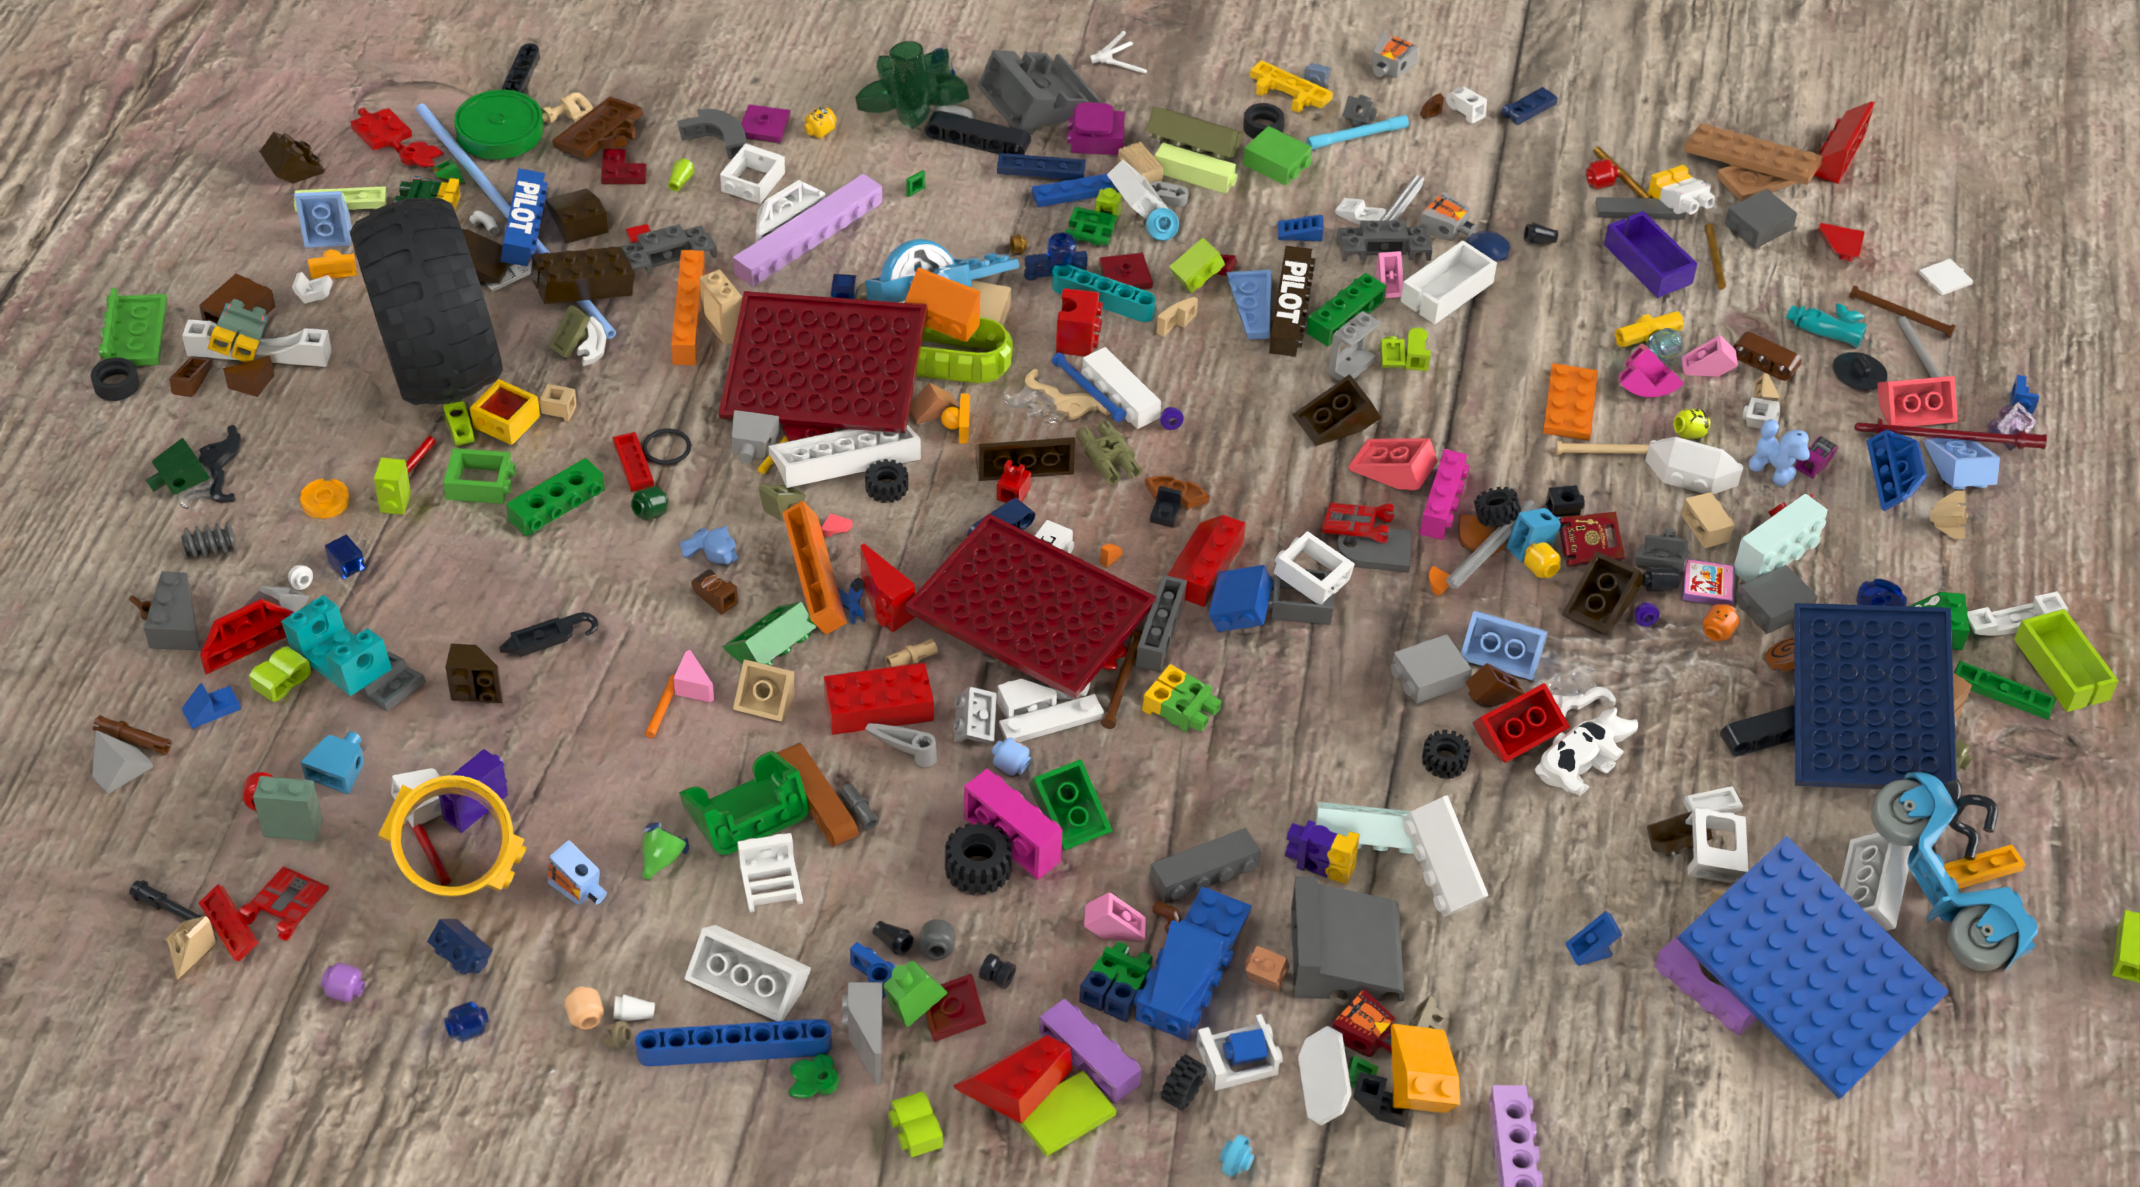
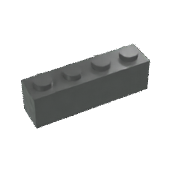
[1150,828,1261,903]

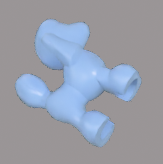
[1749,419,1810,487]

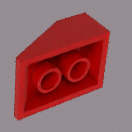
[860,543,915,632]

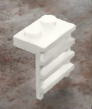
[738,833,803,912]

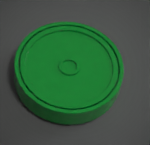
[454,90,544,159]

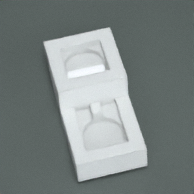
[1335,198,1386,225]

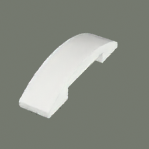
[1967,591,2068,636]

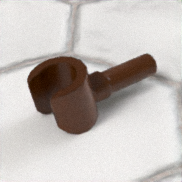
[129,595,152,620]

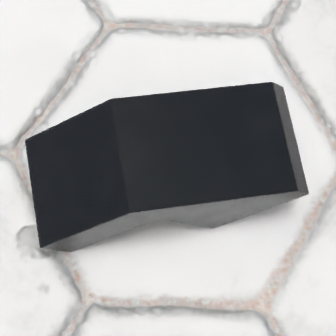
[1353,1072,1410,1127]

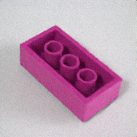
[964,769,1062,880]

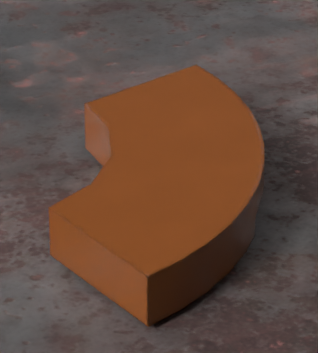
[1145,476,1210,509]

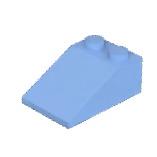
[295,191,352,248]
[1924,438,2000,490]

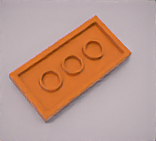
[1543,363,1598,441]

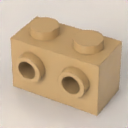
[1681,492,1734,549]

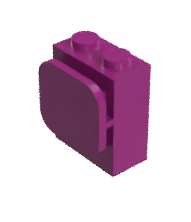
[1067,102,1125,156]

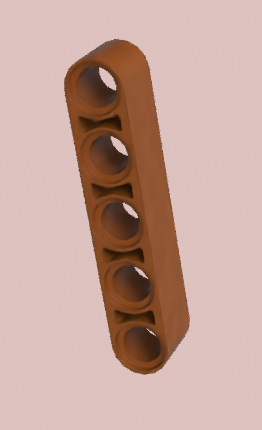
[776,742,859,847]

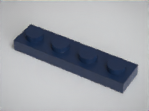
[997,153,1086,180]

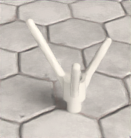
[1090,31,1147,74]

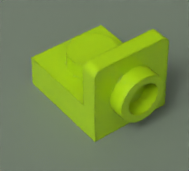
[1378,336,1406,368]

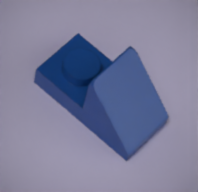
[181,683,241,729]
[1565,911,1623,966]

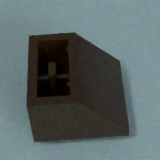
[259,131,325,184]
[445,643,503,703]

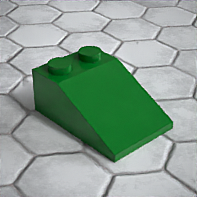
[1028,759,1112,851]

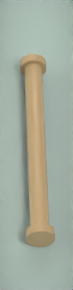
[1555,441,1649,455]

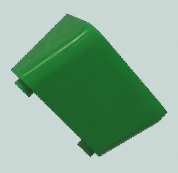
[679,750,809,855]

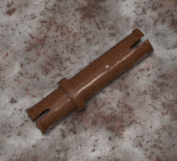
[93,715,172,755]

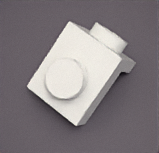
[292,272,333,304]

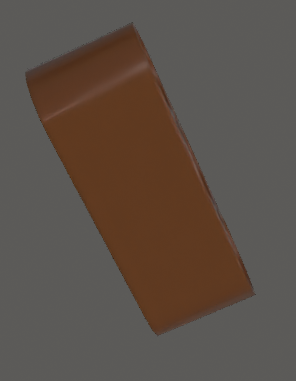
[1733,332,1801,381]

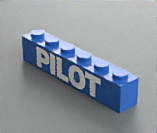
[500,168,548,267]

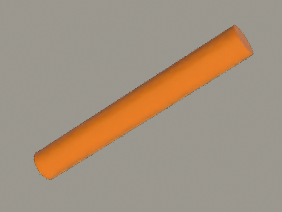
[645,674,675,738]

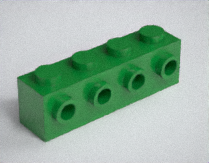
[1307,273,1387,347]

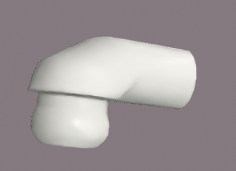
[469,211,499,236]

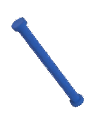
[1051,352,1126,422]

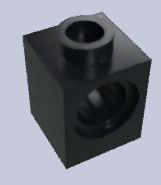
[1545,485,1585,517]

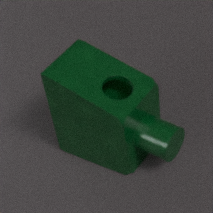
[146,438,210,494]

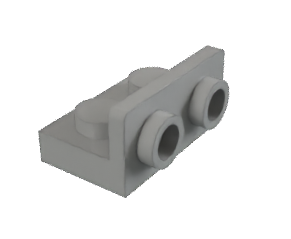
[953,687,997,744]

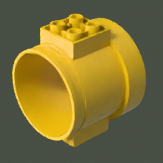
[378,775,527,897]

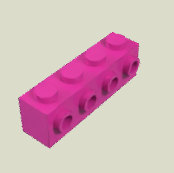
[1420,449,1470,540]

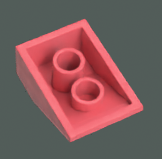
[1348,438,1438,490]

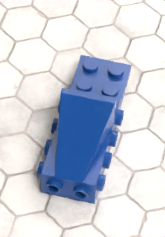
[1133,886,1252,1040]

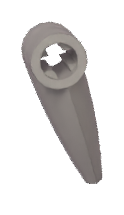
[865,723,937,768]

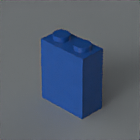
[1208,565,1273,632]

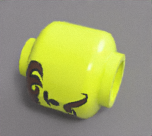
[1673,408,1710,439]

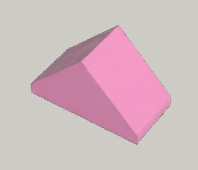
[1375,251,1403,298]
[674,650,714,703]

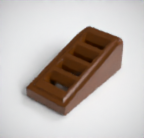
[169,356,213,397]

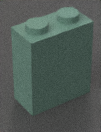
[253,776,323,841]

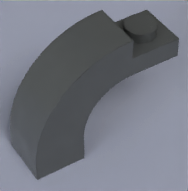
[677,109,748,160]

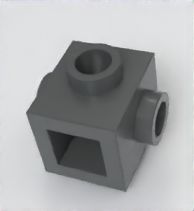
[1342,95,1377,127]

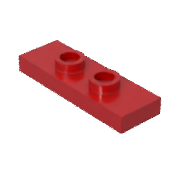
[612,432,654,492]
[198,884,259,962]

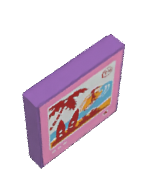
[1682,559,1734,606]

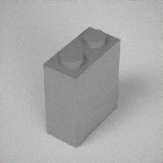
[1391,634,1472,704]

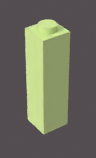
[1155,143,1238,194]

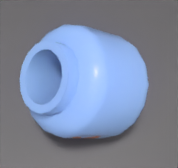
[991,737,1031,776]

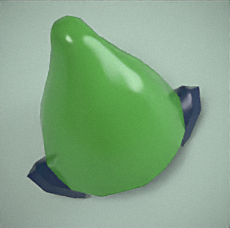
[642,822,689,880]

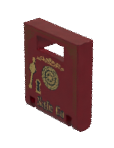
[1558,511,1625,567]

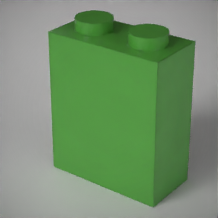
[1243,126,1312,186]

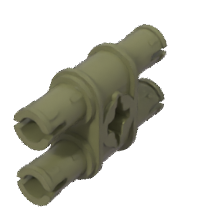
[1076,420,1142,485]

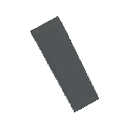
[1595,197,1686,219]

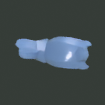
[680,526,738,565]

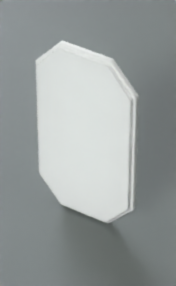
[1298,1026,1352,1126]

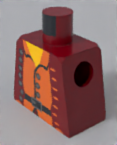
[1332,990,1395,1057]

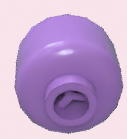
[321,962,366,1003]

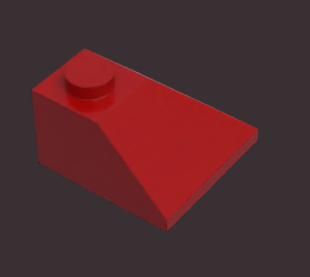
[1816,223,1865,262]

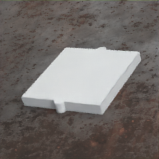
[1919,259,1973,296]

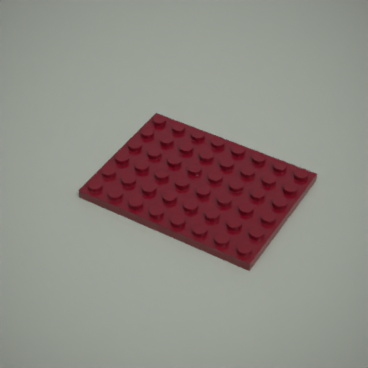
[718,291,928,433]
[905,514,1157,699]

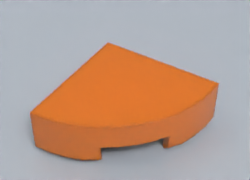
[1100,543,1123,568]
[1429,566,1450,596]

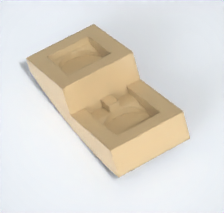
[1156,297,1198,337]

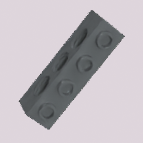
[1136,575,1187,672]

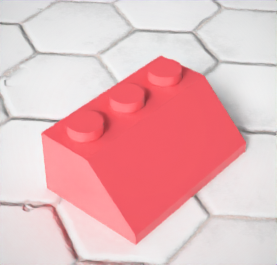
[1877,376,1958,427]

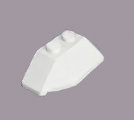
[756,180,825,242]
[1645,437,1744,494]

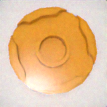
[300,478,350,519]

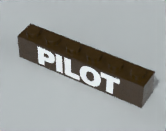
[1269,245,1316,357]

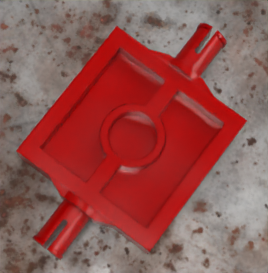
[350,107,412,153]

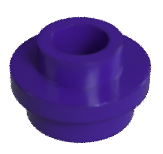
[1160,407,1184,430]
[1634,602,1660,627]

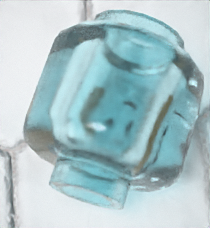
[1648,328,1683,362]

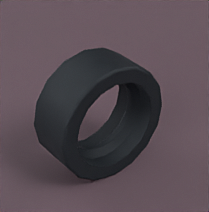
[1243,103,1284,139]
[90,357,140,401]

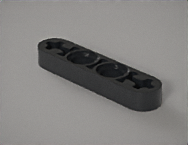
[501,43,540,94]

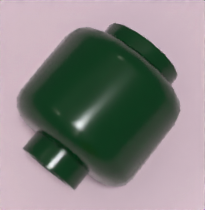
[631,486,669,520]

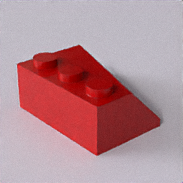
[954,1035,1072,1124]

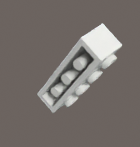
[1081,347,1161,429]

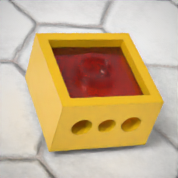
[470,379,540,445]

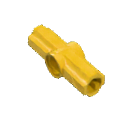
[1614,311,1684,348]

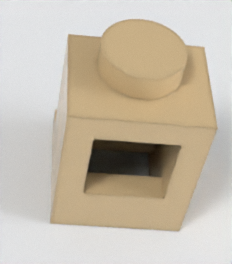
[538,384,577,422]

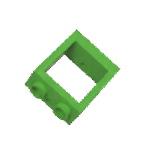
[443,448,516,504]

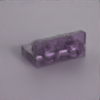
[1986,402,2037,451]

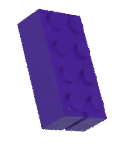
[1604,211,1698,298]

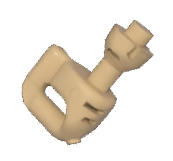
[542,93,594,124]

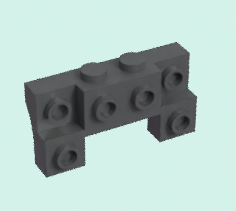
[1337,220,1433,261]
[621,224,717,279]

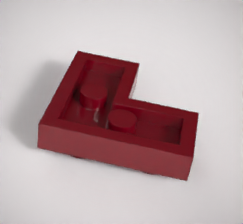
[601,149,647,184]

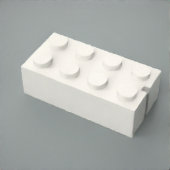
[1400,241,1497,325]

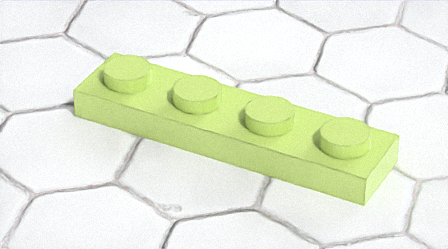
[294,186,387,212]

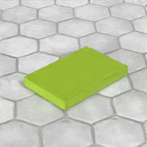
[1019,1070,1116,1157]

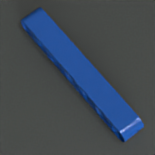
[635,1019,832,1066]

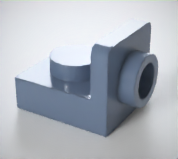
[1304,63,1331,88]

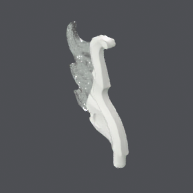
[1536,664,1616,717]

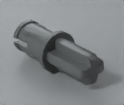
[840,784,879,830]

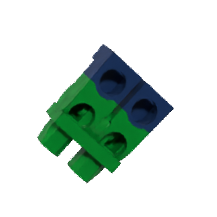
[1079,941,1153,1023]

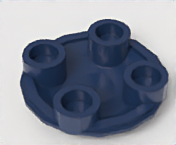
[1466,231,1510,261]

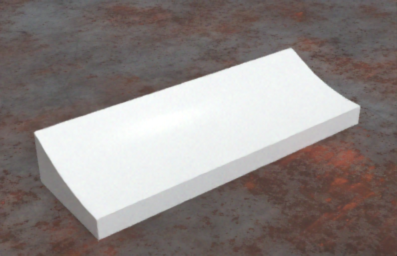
[769,424,921,488]

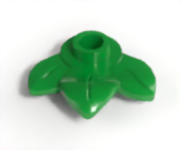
[788,1053,839,1099]

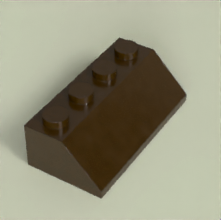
[975,437,1075,481]

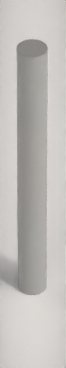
[1898,316,1941,377]

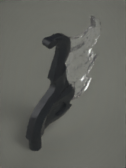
[178,425,241,509]

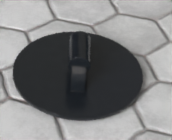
[1833,352,1888,390]

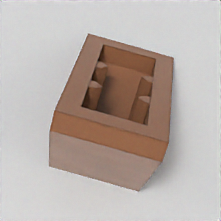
[909,383,960,424]

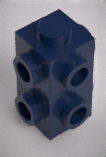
[427,919,493,975]

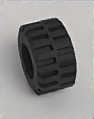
[945,822,1012,895]

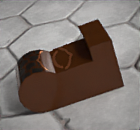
[691,569,738,615]

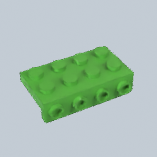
[99,288,168,366]

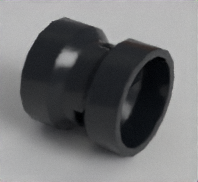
[979,953,1016,990]

